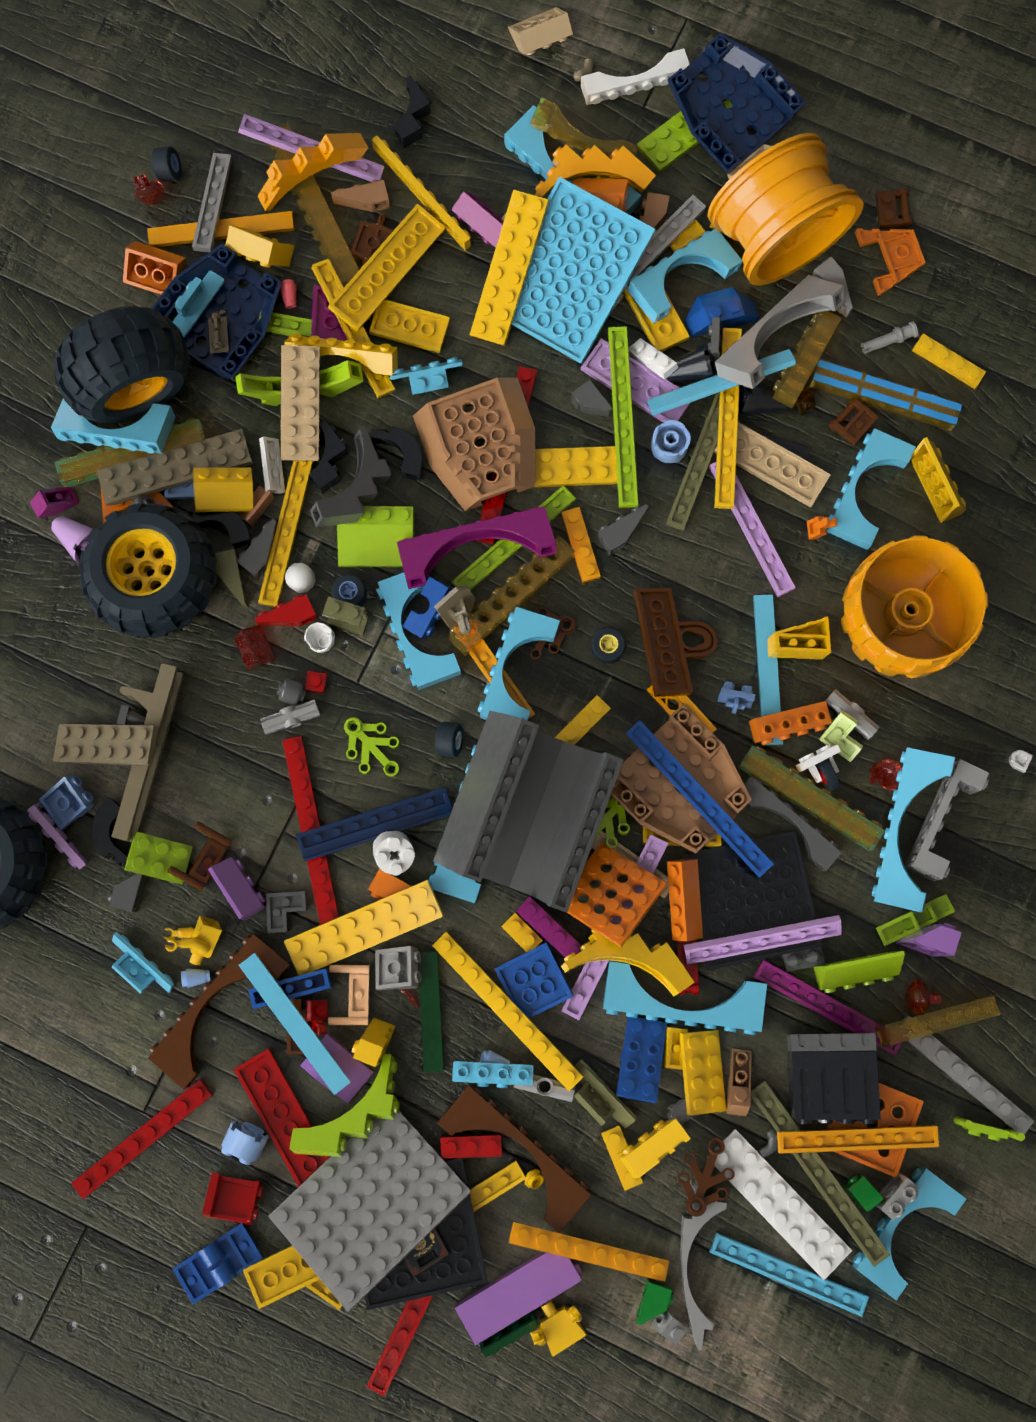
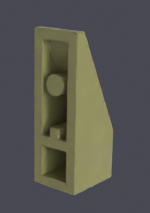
[215,549,248,608]

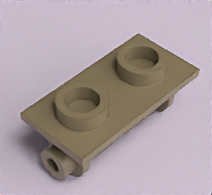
[208,313,229,354]

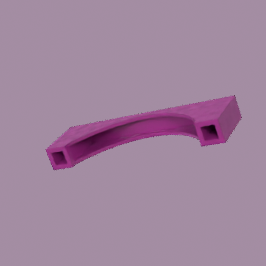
[397,506,557,589]

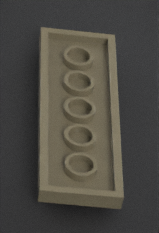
[53,724,158,766]

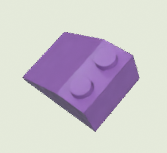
[300,1033,374,1104]

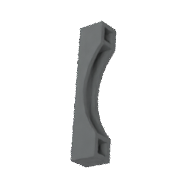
[744,776,842,872]

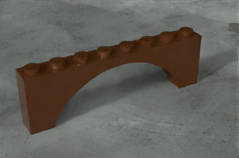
[148,934,292,1090]
[437,1084,591,1233]

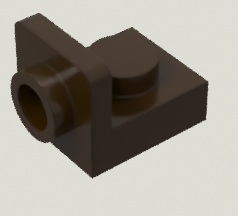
[785,381,816,415]

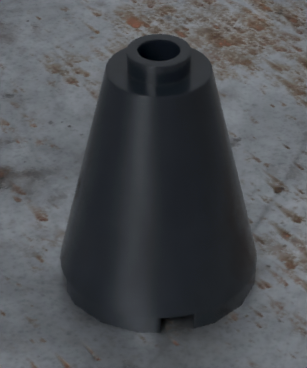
[666,344,714,382]
[738,382,790,414]

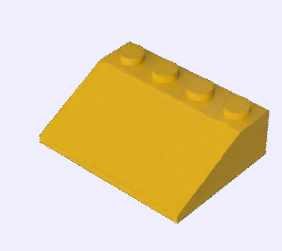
[910,437,966,523]

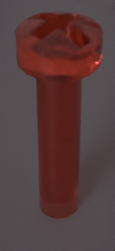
[400,989,420,1010]

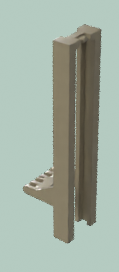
[111,663,185,843]

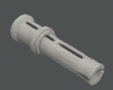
[861,321,918,355]

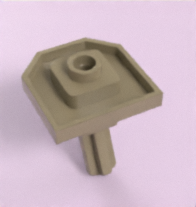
[434,586,475,635]

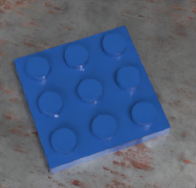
[495,942,574,1018]

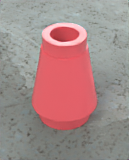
[280,279,297,309]

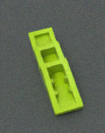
[876,894,955,946]

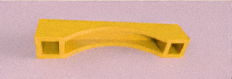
[284,334,398,375]

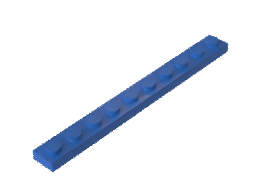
[626,720,774,878]

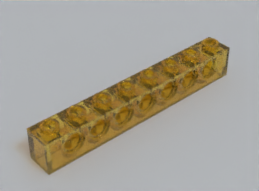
[449,535,575,656]

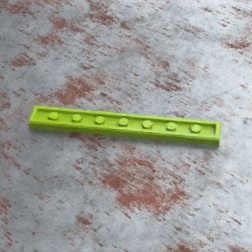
[451,485,576,591]

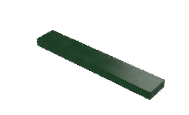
[418,951,444,1073]

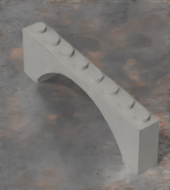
[715,275,846,389]

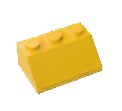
[193,468,253,512]

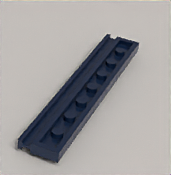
[296,786,452,862]

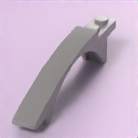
[680,1178,727,1350]

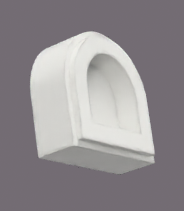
[1009,750,1033,773]

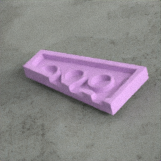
[28,802,88,869]

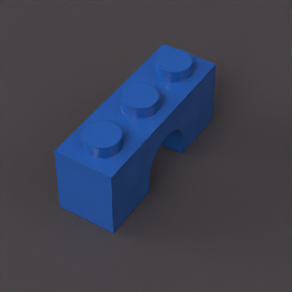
[403,577,454,639]

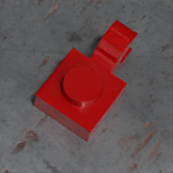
[307,1000,328,1035]

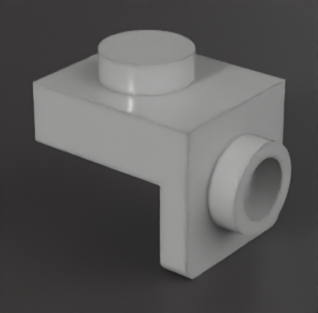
[652,1310,688,1345]

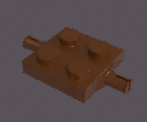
[350,214,394,269]

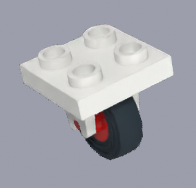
[795,744,841,791]

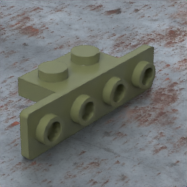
[574,1060,637,1128]

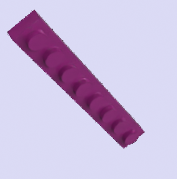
[753,960,905,1055]

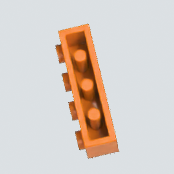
[749,701,832,745]
[667,859,703,941]

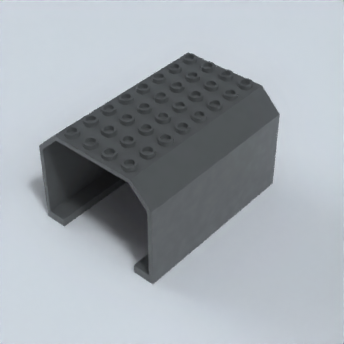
[433,711,624,912]

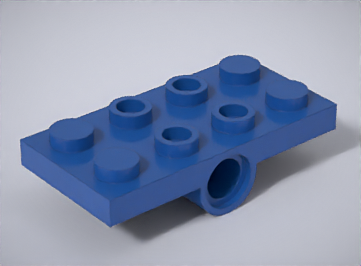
[616,1017,667,1103]
[172,1223,264,1305]

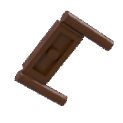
[167,821,232,891]

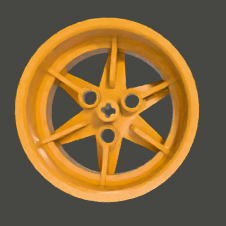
[708,133,864,286]

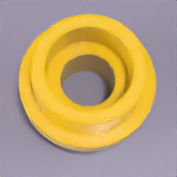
[525,1169,544,1189]

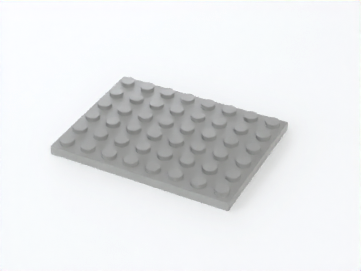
[268,1111,471,1312]

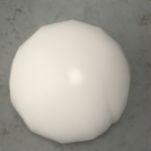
[285,563,316,593]
[304,622,335,653]

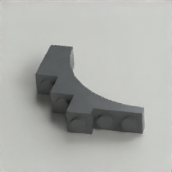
[310,428,391,527]

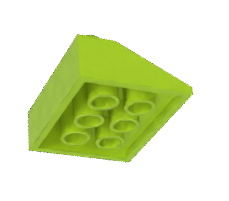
[337,506,415,567]
[813,951,905,993]

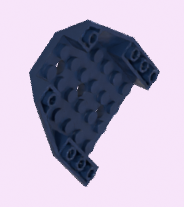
[667,33,807,174]
[151,244,282,380]

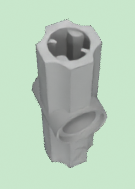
[825,689,880,740]
[260,700,321,735]
[513,1074,576,1102]

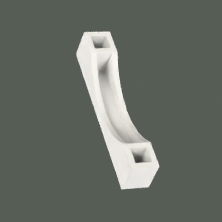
[581,48,690,105]

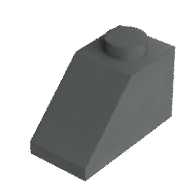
[571,380,612,417]
[108,873,146,912]

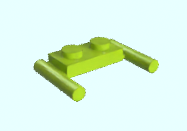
[953,1116,1025,1141]

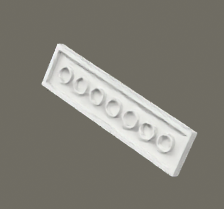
[707,1129,852,1280]

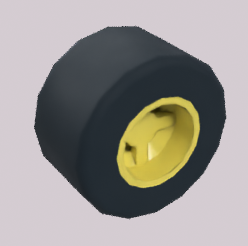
[591,627,626,664]

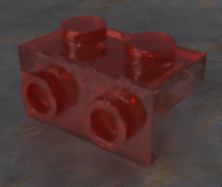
[235,625,275,671]

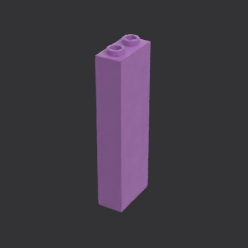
[455,1252,583,1345]

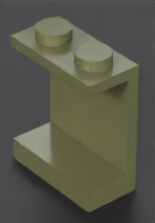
[322,597,369,636]

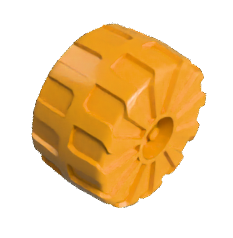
[841,536,988,678]

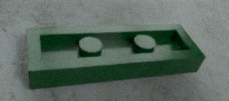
[479,1311,539,1358]

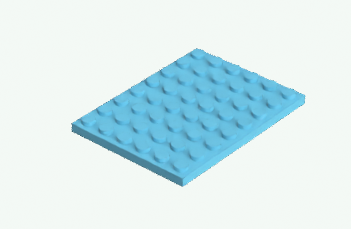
[512,177,656,364]

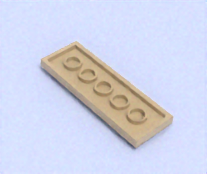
[281,345,320,461]
[714,422,831,507]

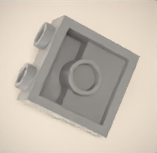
[375,946,422,991]
[876,1173,920,1220]

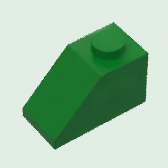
[844,1174,884,1212]
[635,1279,674,1325]

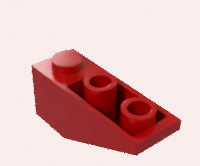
[254,594,318,627]

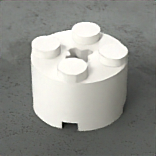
[373,831,415,876]

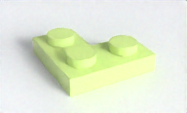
[819,710,863,762]

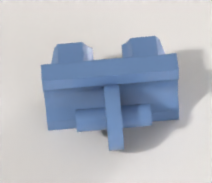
[717,681,755,714]

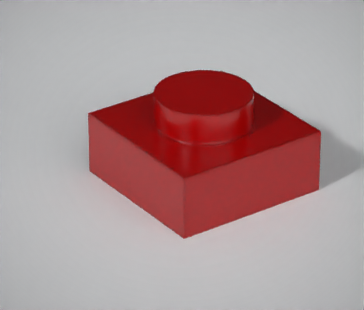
[305,671,328,693]

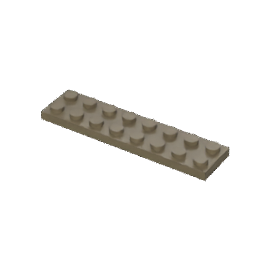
[97,429,253,507]

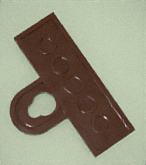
[634,588,718,697]

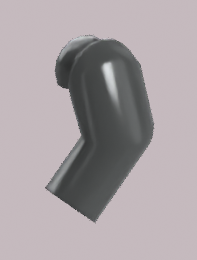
[758,1129,778,1159]

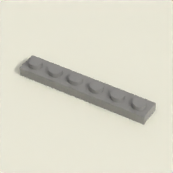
[192,153,232,253]

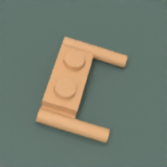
[328,965,370,1025]

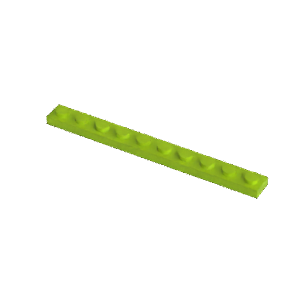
[608,327,638,508]

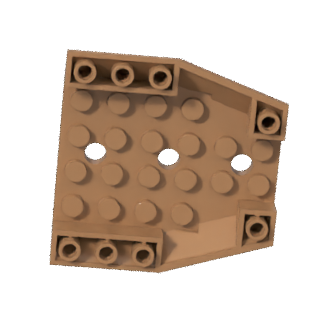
[413,377,535,512]
[611,704,752,854]

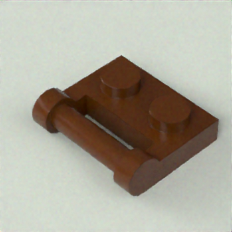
[875,188,913,228]
[828,397,879,446]

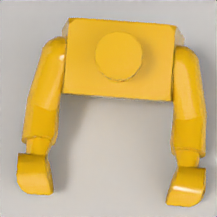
[163,915,222,966]
[530,1300,586,1356]

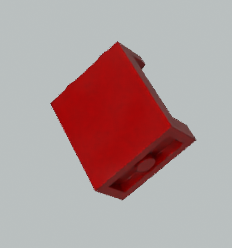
[202,1172,264,1225]

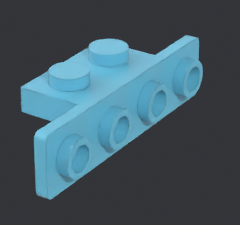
[173,270,225,338]
[390,357,463,395]
[112,932,174,994]
[452,1061,533,1088]

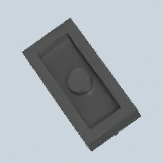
[117,705,146,725]
[782,947,825,972]

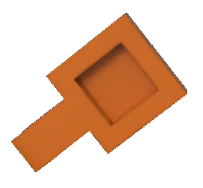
[807,516,837,540]

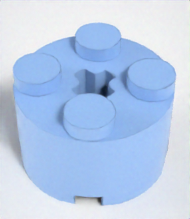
[651,420,691,463]
[221,1120,269,1165]

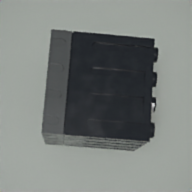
[786,1033,881,1124]

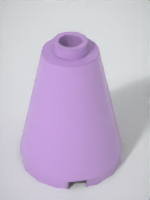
[51,516,92,563]

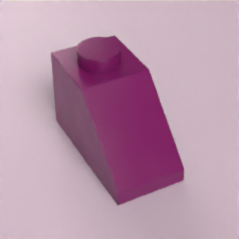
[30,487,79,518]

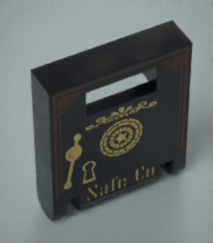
[404,1227,450,1278]

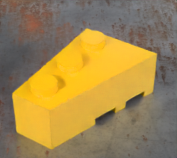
[225,226,295,268]
[767,616,831,659]
[351,1017,396,1067]
[620,1119,691,1178]

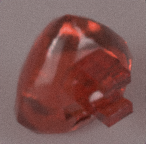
[132,174,163,205]
[869,758,901,791]
[904,978,941,1016]

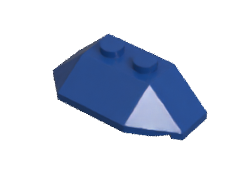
[684,287,760,338]

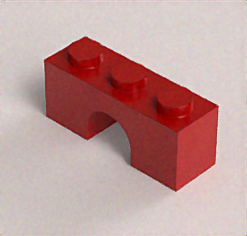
[440,1133,502,1159]

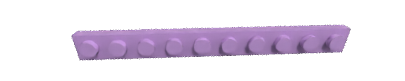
[561,835,668,1020]

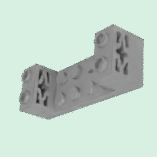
[905,759,989,881]

